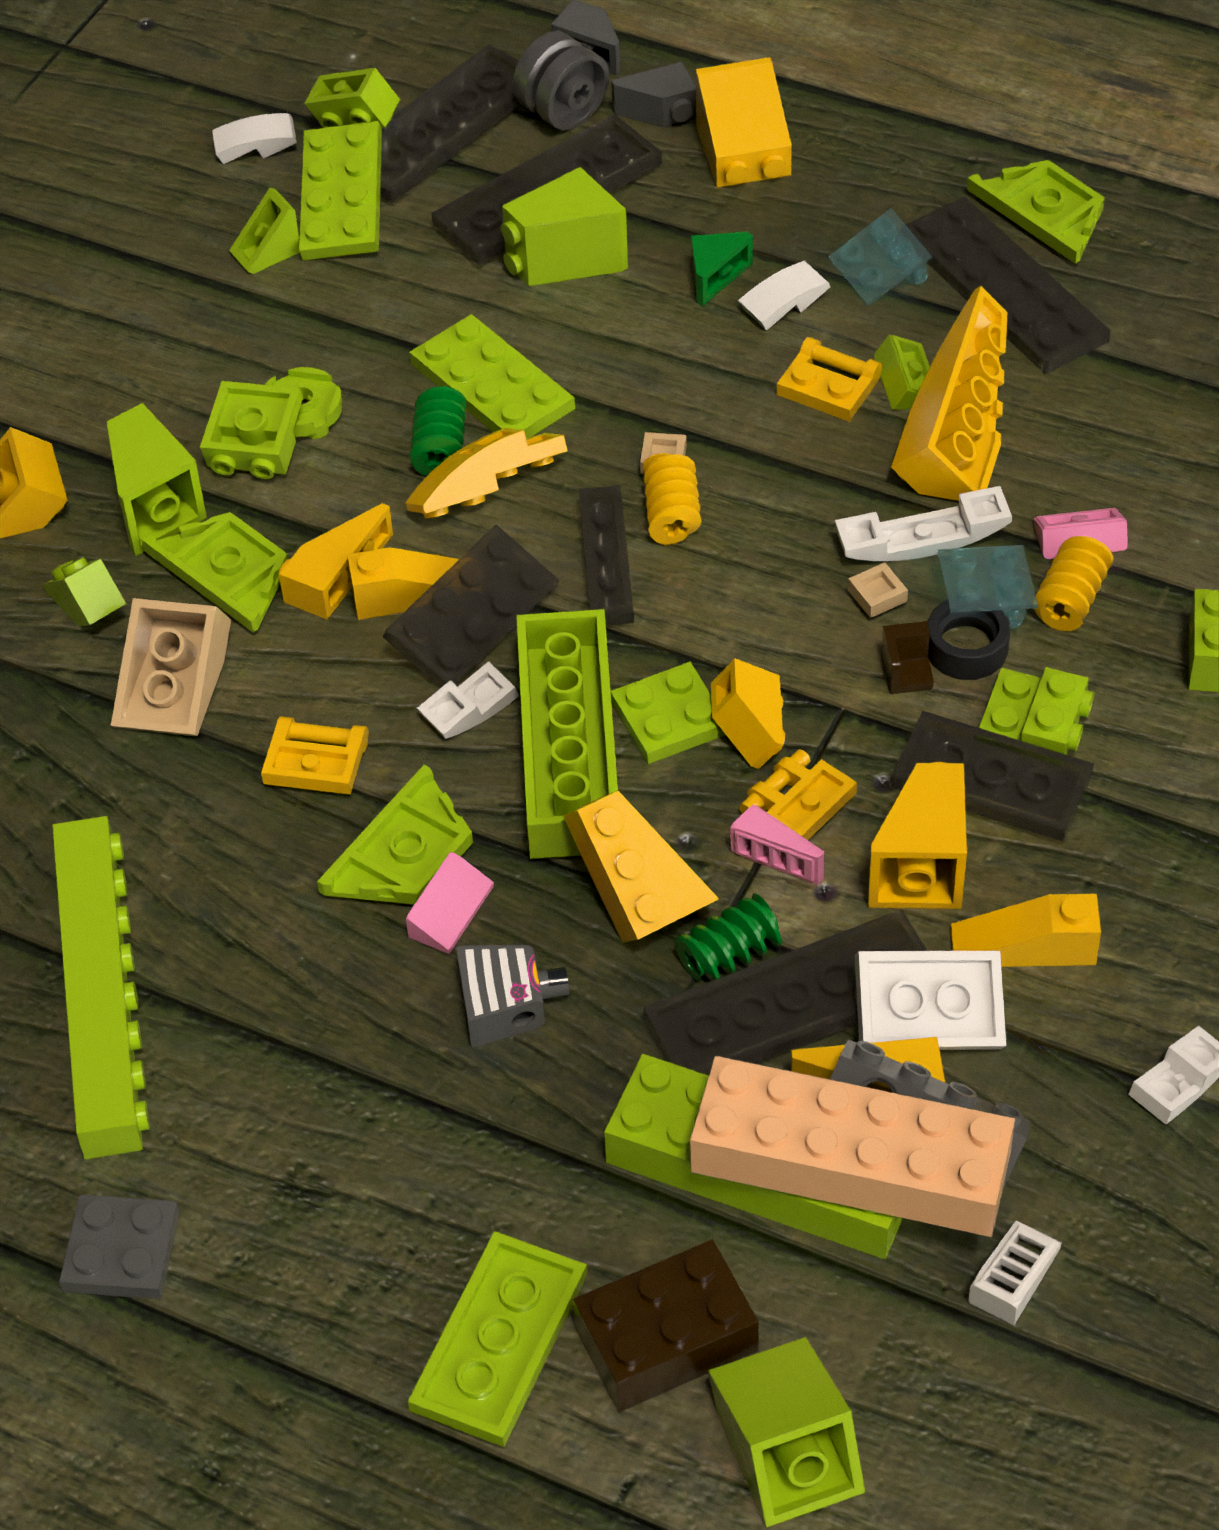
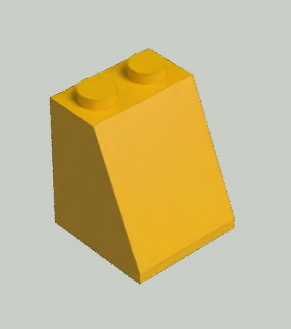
[696,57,792,188]
[868,762,967,909]

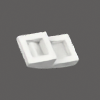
[212,113,297,164]
[738,261,831,331]
[417,661,519,739]
[1129,1026,1219,1124]

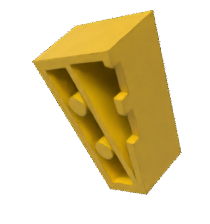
[563,791,719,943]

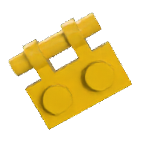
[739,749,857,840]

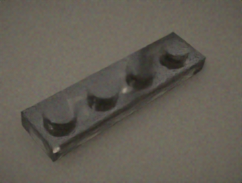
[579,485,634,625]

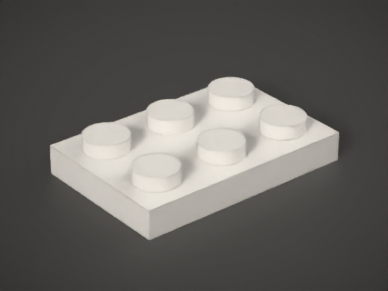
[855,951,1006,1050]

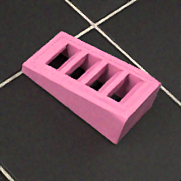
[730,804,824,885]

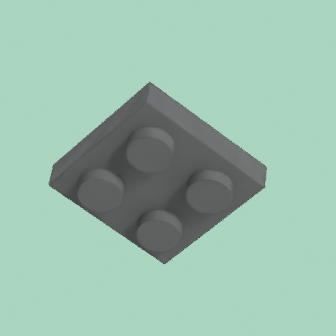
[59,1194,180,1299]

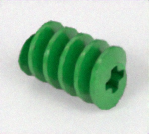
[410,386,467,476]
[675,893,782,984]

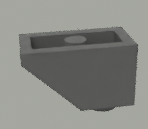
[551,0,620,75]
[611,62,696,128]

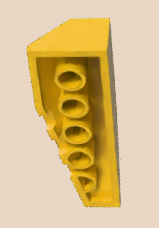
[891,286,1007,501]

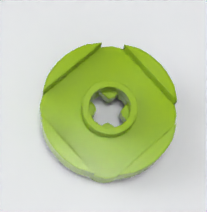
[265,367,343,439]

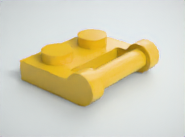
[777,337,883,422]
[261,716,369,795]

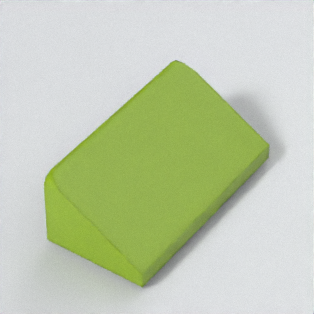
[874,334,930,410]

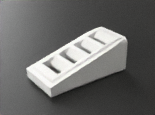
[968,1220,1061,1326]

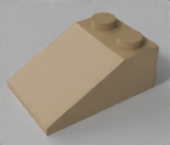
[111,598,231,737]

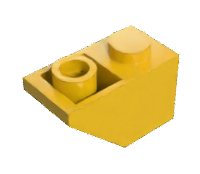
[711,658,785,769]

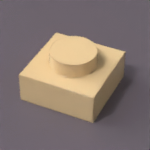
[640,432,687,474]
[848,562,908,618]

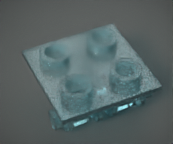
[829,208,932,306]
[937,545,1038,628]

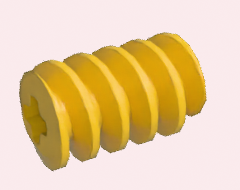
[643,453,702,545]
[1033,536,1114,631]

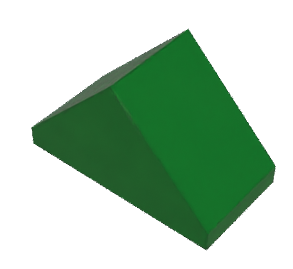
[691,231,753,307]

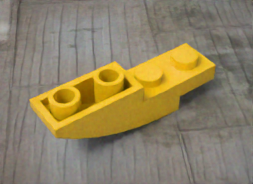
[405,428,567,518]

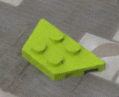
[967,160,1105,264]
[141,512,288,633]
[317,765,473,905]

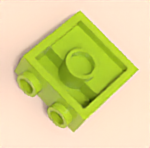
[200,381,303,479]
[976,667,1095,766]

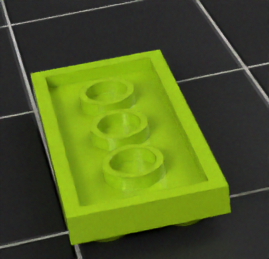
[299,121,382,261]
[409,314,575,439]
[408,1231,588,1447]

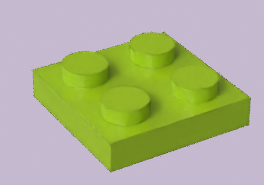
[611,662,726,764]

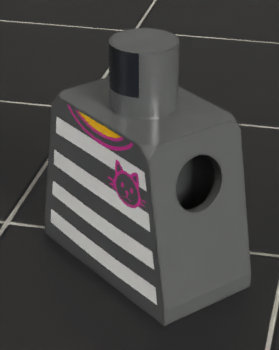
[456,945,570,1047]

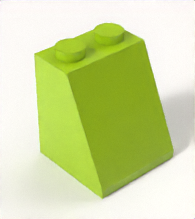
[501,167,628,286]
[106,403,207,556]
[708,1337,865,1528]

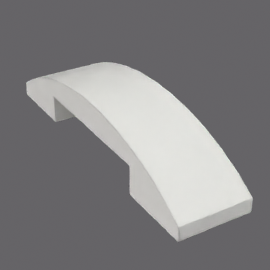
[835,486,1012,561]

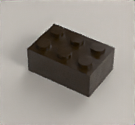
[573,1239,759,1413]

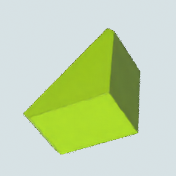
[229,187,300,274]

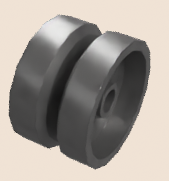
[513,31,609,131]

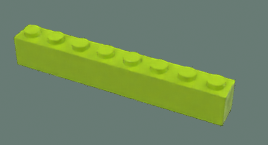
[52,816,150,1160]

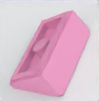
[1033,508,1128,559]
[406,852,494,954]

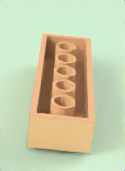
[690,1056,1015,1237]

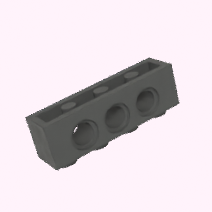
[830,1040,1031,1190]

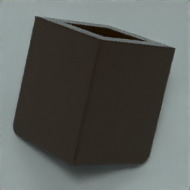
[881,621,934,694]

